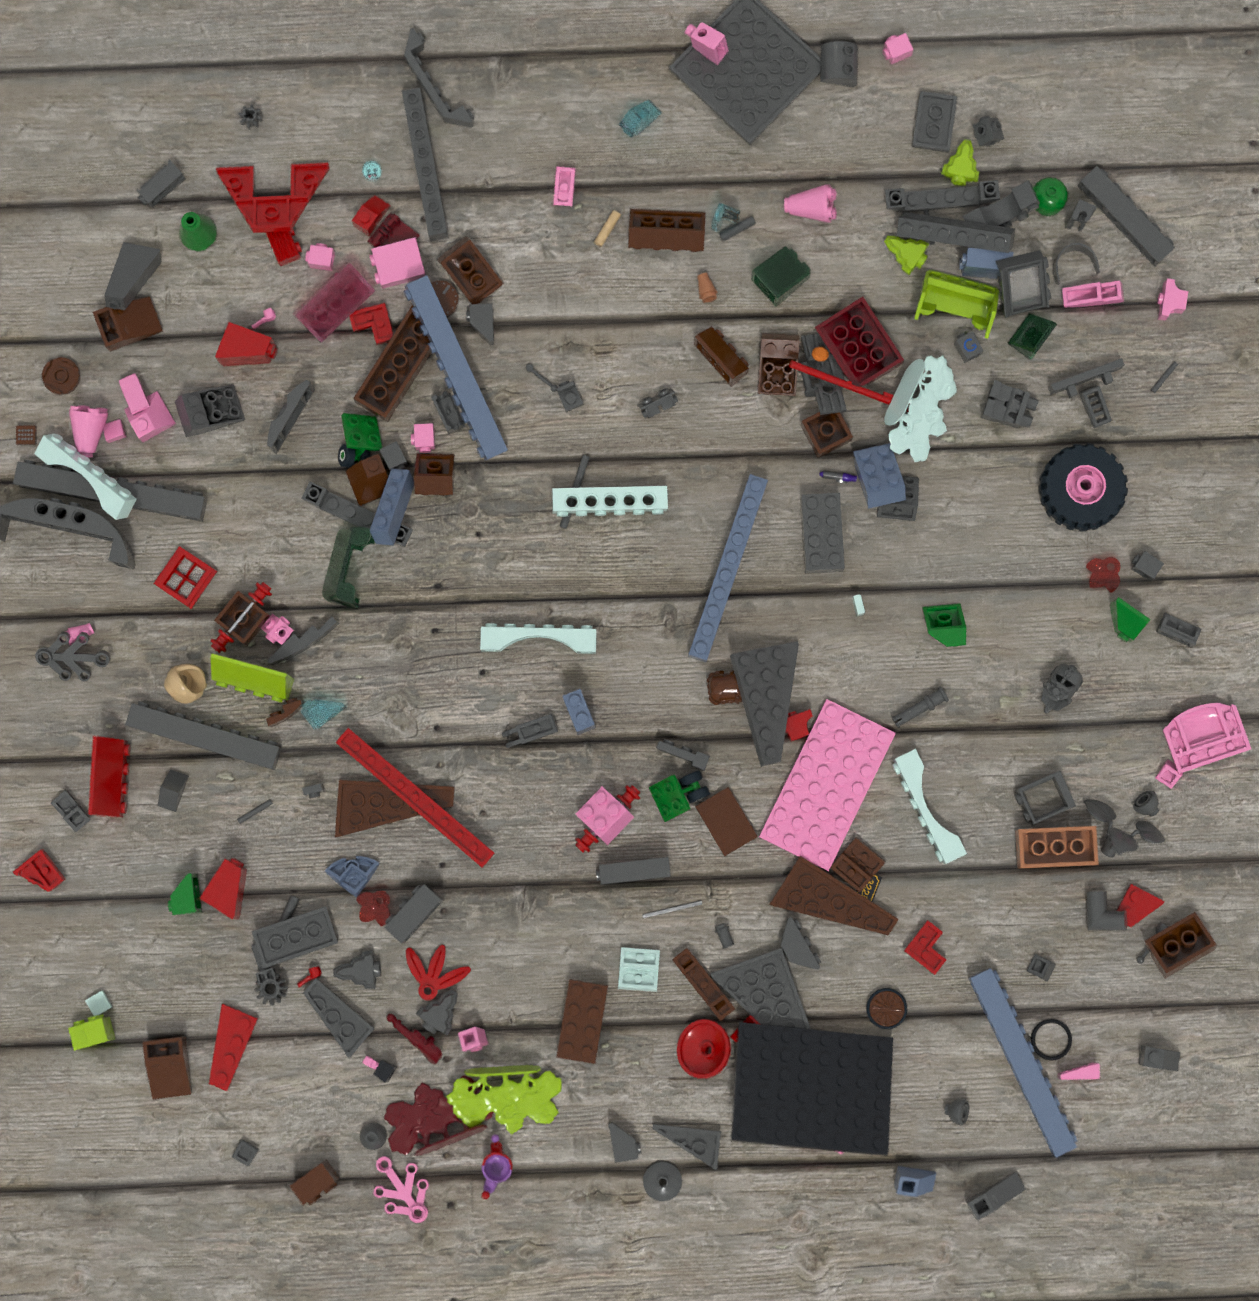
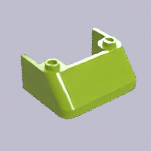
[914,270,999,339]

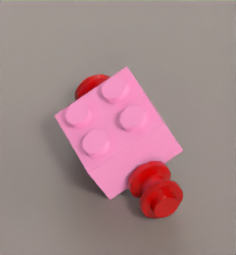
[575,785,640,853]

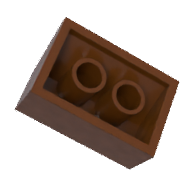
[694,326,749,387]
[1145,912,1217,979]

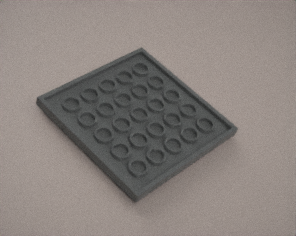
[669,0,821,145]

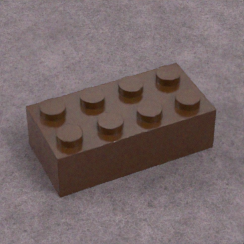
[557,979,608,1064]

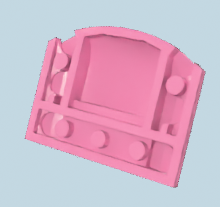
[1163,703,1251,774]

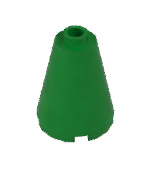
[179,212,217,252]

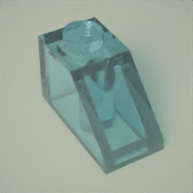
[618,100,662,138]
[300,699,346,730]

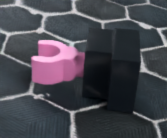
[362,1056,397,1083]

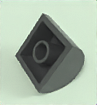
[820,41,858,88]

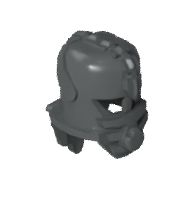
[1041,664,1083,714]

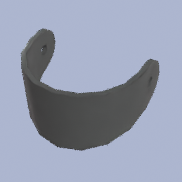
[1053,243,1100,285]

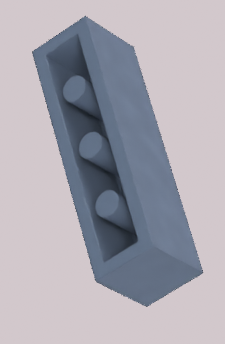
[370,468,414,546]

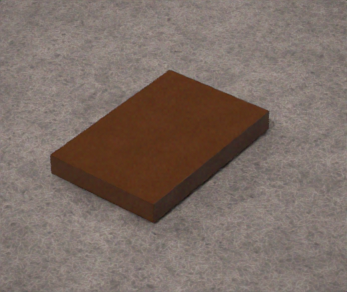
[695,787,758,857]

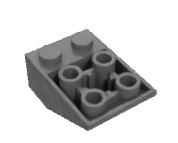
[175,384,245,437]

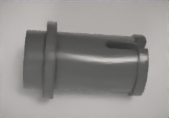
[715,923,734,949]

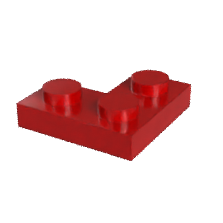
[348,303,393,345]
[904,920,946,975]

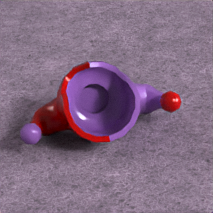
[482,1134,513,1199]

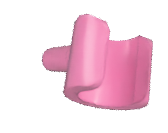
[252,308,276,329]

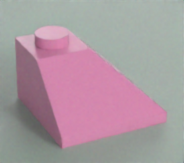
[124,391,176,442]

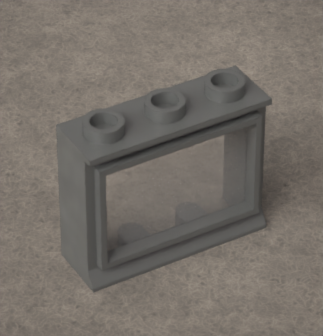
[995,250,1051,318]

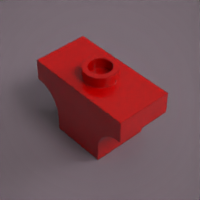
[785,709,813,742]

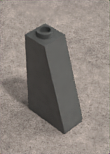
[104,242,162,310]
[596,857,671,885]

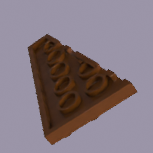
[335,780,455,838]
[769,856,899,935]

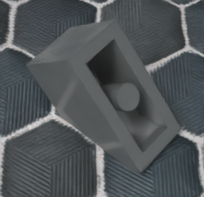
[466,304,494,345]
[1139,1045,1181,1071]
[608,1122,642,1163]

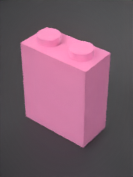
[369,238,426,289]

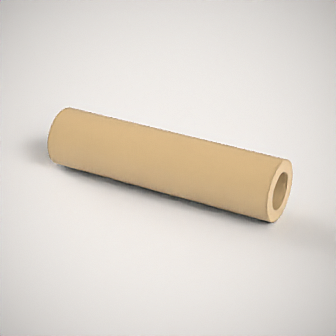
[594,210,621,247]

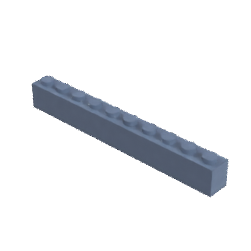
[403,275,508,461]
[688,474,768,663]
[968,968,1077,1157]

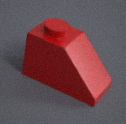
[352,195,390,237]

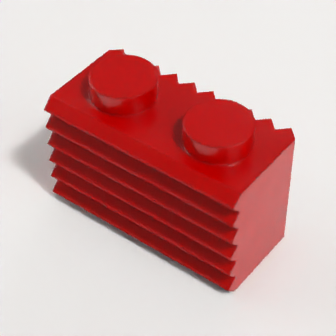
[266,229,302,267]

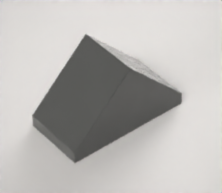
[157,770,189,812]

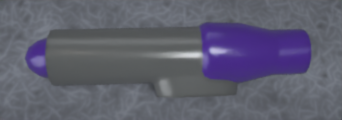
[819,471,857,483]

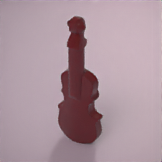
[386,1014,442,1064]

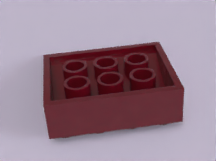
[815,296,904,387]

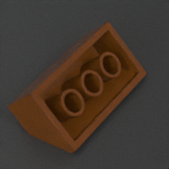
[628,209,705,252]

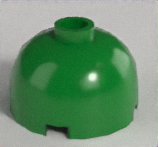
[1033,177,1068,216]

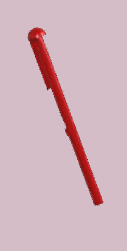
[789,360,909,412]

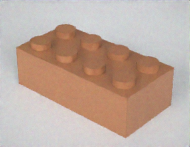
[1015,826,1099,869]

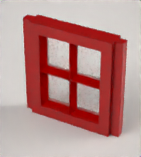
[153,546,217,609]

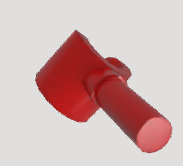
[297,966,321,988]

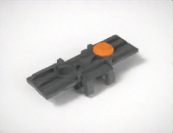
[801,333,847,415]

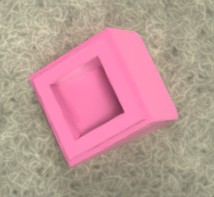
[103,419,126,443]
[1155,760,1183,789]

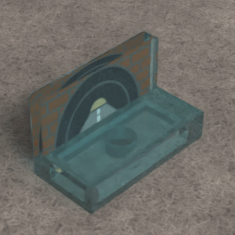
[711,202,741,232]

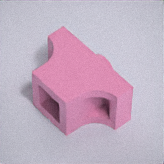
[1157,278,1188,321]

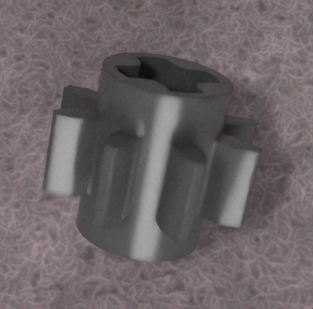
[238,105,263,130]

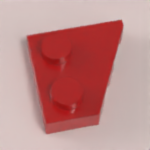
[13,849,66,892]
[1116,884,1165,927]

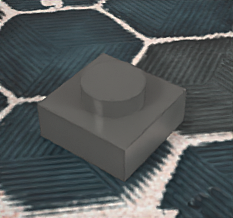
[302,783,325,799]

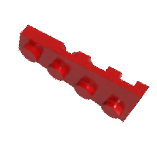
[209,1004,258,1091]

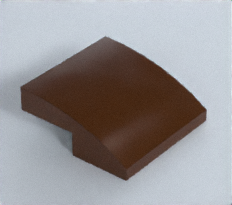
[830,836,886,893]

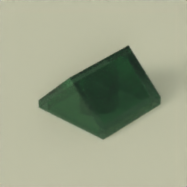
[1008,313,1057,360]

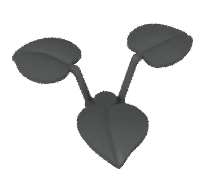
[1083,800,1166,858]

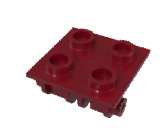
[367,212,420,248]

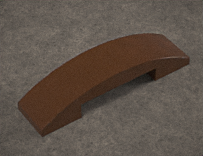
[672,948,735,1021]

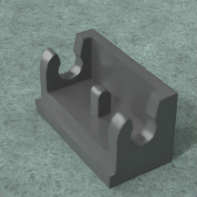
[1065,199,1097,232]
[431,391,466,435]
[1156,613,1202,647]

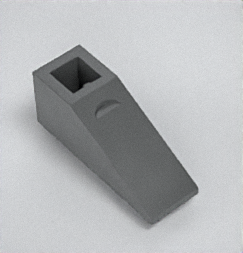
[965,1172,1026,1221]

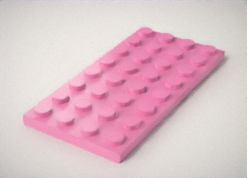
[759,699,896,871]

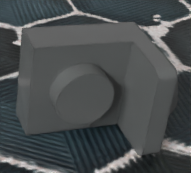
[557,381,584,413]

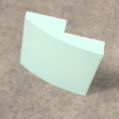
[618,947,660,992]

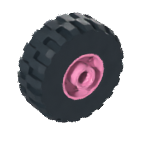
[1039,443,1128,532]

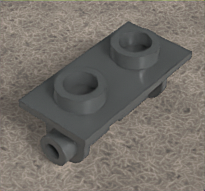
[637,388,678,418]

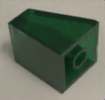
[751,246,811,307]

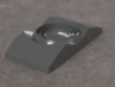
[267,380,315,454]

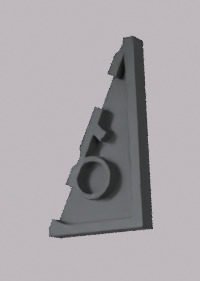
[652,1124,721,1170]

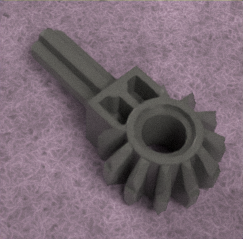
[251,944,288,1005]

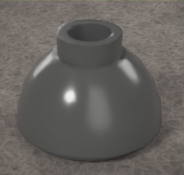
[1133,791,1159,817]
[945,1098,969,1126]
[360,1123,387,1150]

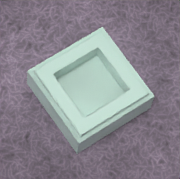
[852,594,865,617]
[85,990,112,1016]

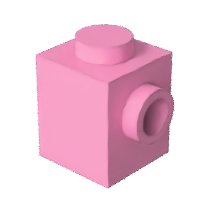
[882,33,914,65]
[305,243,335,271]
[411,423,435,453]

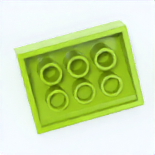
[211,654,294,703]

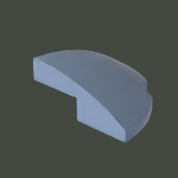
[325,856,379,897]

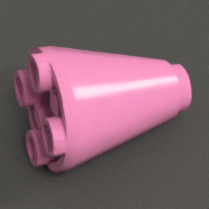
[784,184,837,223]
[69,405,108,458]

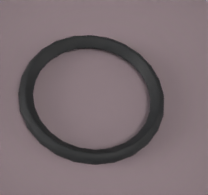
[1031,1019,1072,1060]

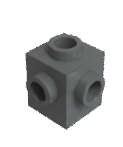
[973,116,1005,147]

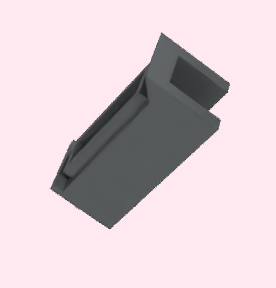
[136,158,186,208]

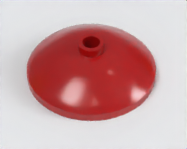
[677,1019,731,1079]

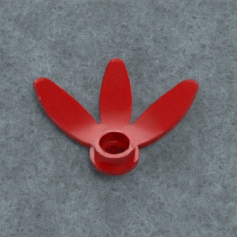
[406,945,471,1000]

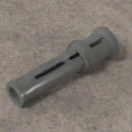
[892,686,949,728]

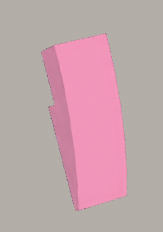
[1062,280,1124,307]

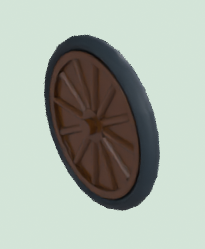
[866,988,907,1029]

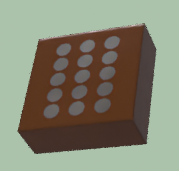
[16,425,37,445]

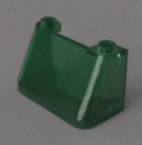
[322,527,375,609]

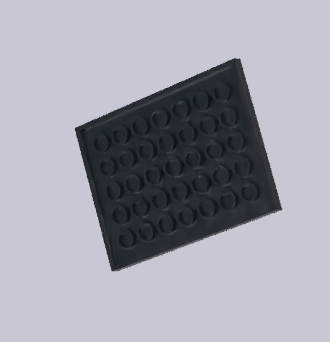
[731,1022,893,1156]

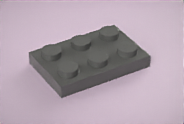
[912,91,958,153]

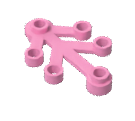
[374,1156,429,1223]

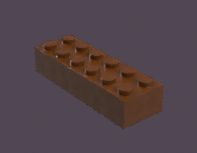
[353,304,431,422]

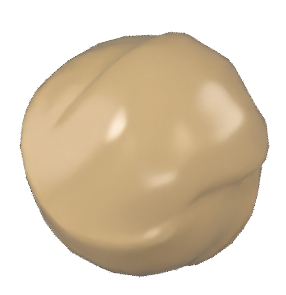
[164,663,207,704]

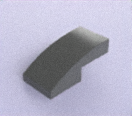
[51,789,91,832]

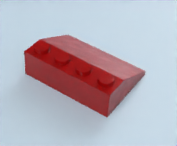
[88,736,130,818]

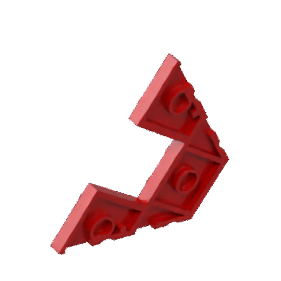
[216,163,329,233]

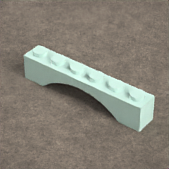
[35,433,137,520]
[480,623,597,654]
[892,749,967,864]

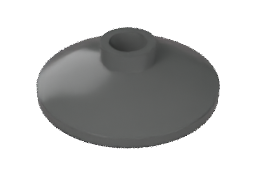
[643,1162,682,1201]

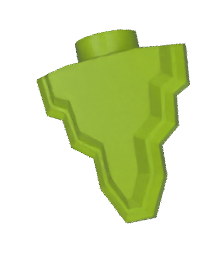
[941,139,979,186]
[884,236,929,275]

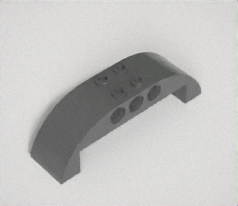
[0,498,135,570]

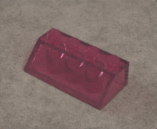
[292,262,376,343]

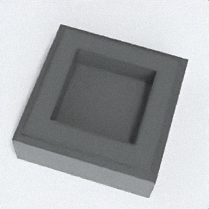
[232,1139,259,1167]

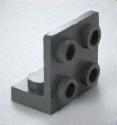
[877,476,919,521]

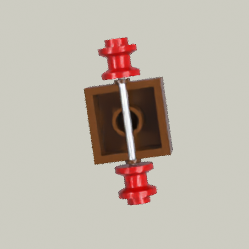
[210,582,272,653]

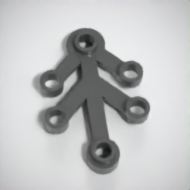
[35,632,111,681]

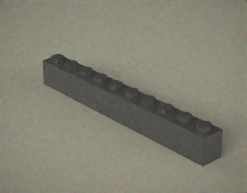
[13,460,207,522]

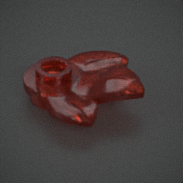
[1086,557,1121,593]
[356,890,390,926]

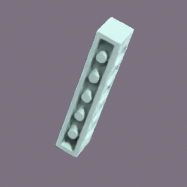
[552,486,668,517]

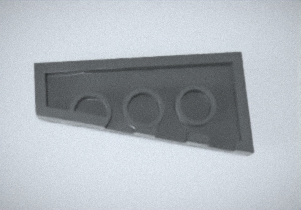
[303,978,375,1059]

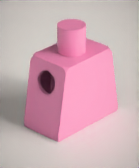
[685,22,729,65]

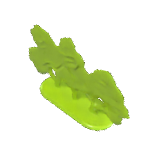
[446,1065,562,1135]

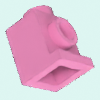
[458,1027,488,1052]

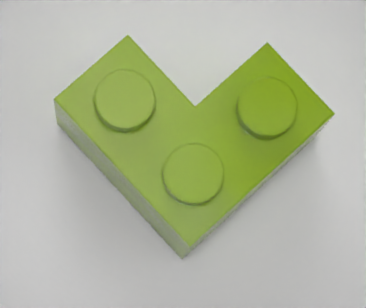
[68,1014,115,1051]

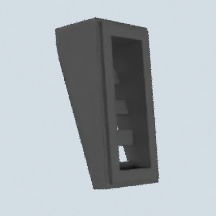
[1079,385,1112,428]

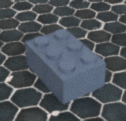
[853,443,906,509]

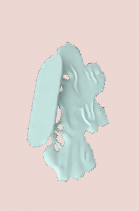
[884,355,957,462]

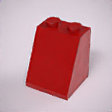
[215,322,278,366]
[199,858,247,919]

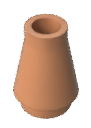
[697,273,718,303]

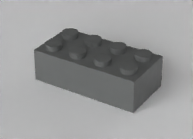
[800,493,845,574]

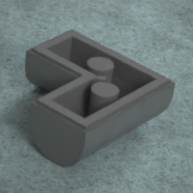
[1087,891,1127,931]

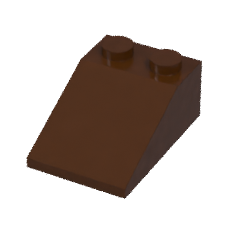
[437,236,503,304]

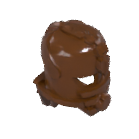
[707,670,742,705]

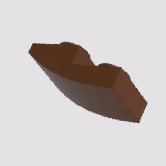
[266,698,304,727]

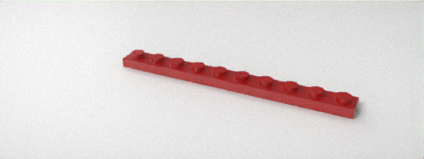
[335,728,495,868]

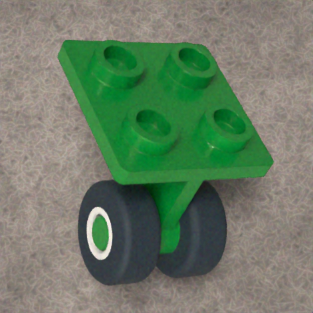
[338,413,382,467]
[649,770,710,822]

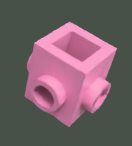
[261,613,294,645]

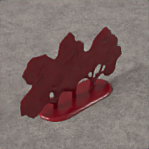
[384,1075,494,1156]

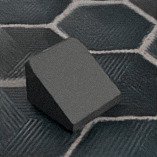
[1027,954,1056,981]

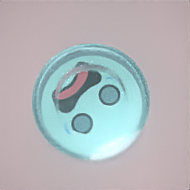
[362,161,382,181]

